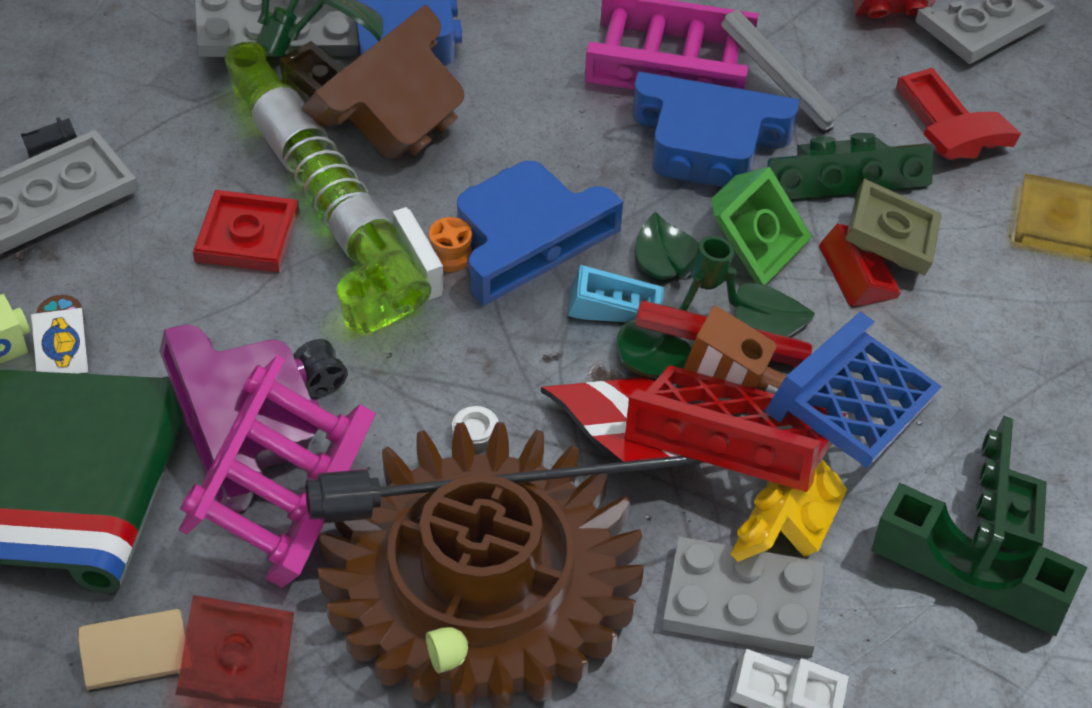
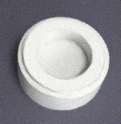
[452,406,499,453]

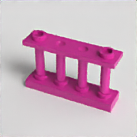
[585,0,759,90]
[178,355,376,588]

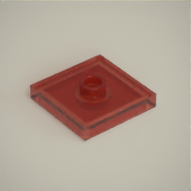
[175,595,294,708]

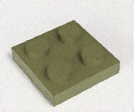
[845,179,942,276]

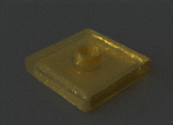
[1014,173,1092,258]

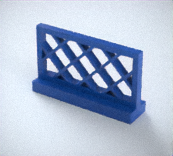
[765,311,942,468]

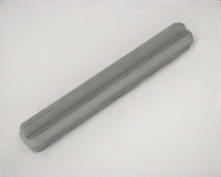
[722,10,840,131]

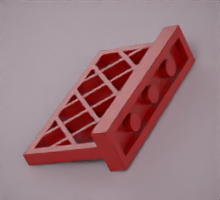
[624,365,846,492]

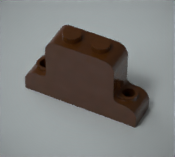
[302,4,464,160]

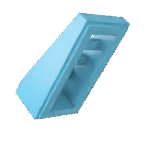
[567,265,664,323]

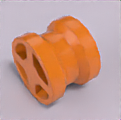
[428,217,472,272]

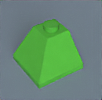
[711,167,812,285]

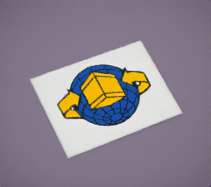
[31,308,88,373]

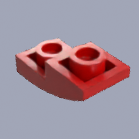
[923,111,1021,160]

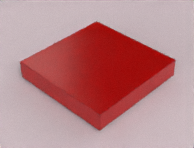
[193,190,299,273]

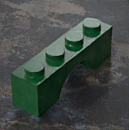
[871,483,1088,636]

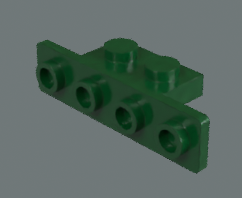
[767,133,933,199]
[971,416,1047,573]

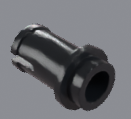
[21,117,77,158]

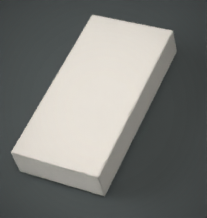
[393,207,443,300]

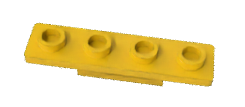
[730,459,848,562]

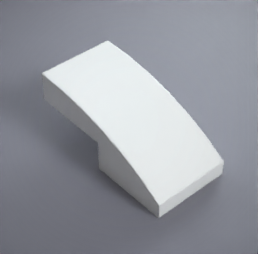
[729,649,849,708]

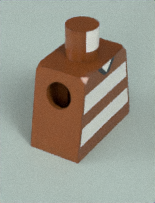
[676,305,786,401]

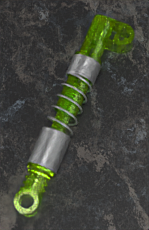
[225,42,432,333]

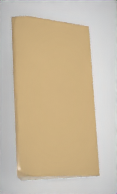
[77,609,191,691]

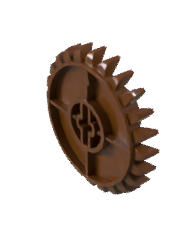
[318,422,644,708]

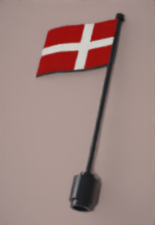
[305,377,705,524]

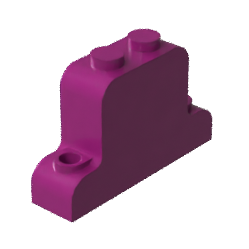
[159,324,320,513]

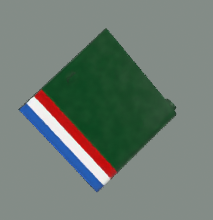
[0,370,185,594]

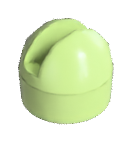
[426,627,468,674]

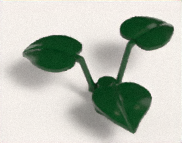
[255,0,383,57]
[616,212,815,379]

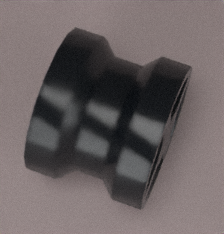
[293,339,348,397]

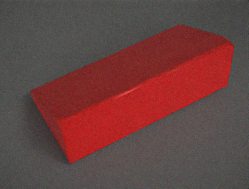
[819,224,901,306]

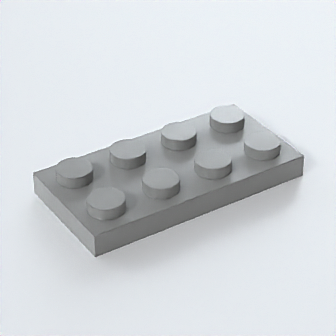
[194,0,359,57]
[0,129,138,254]

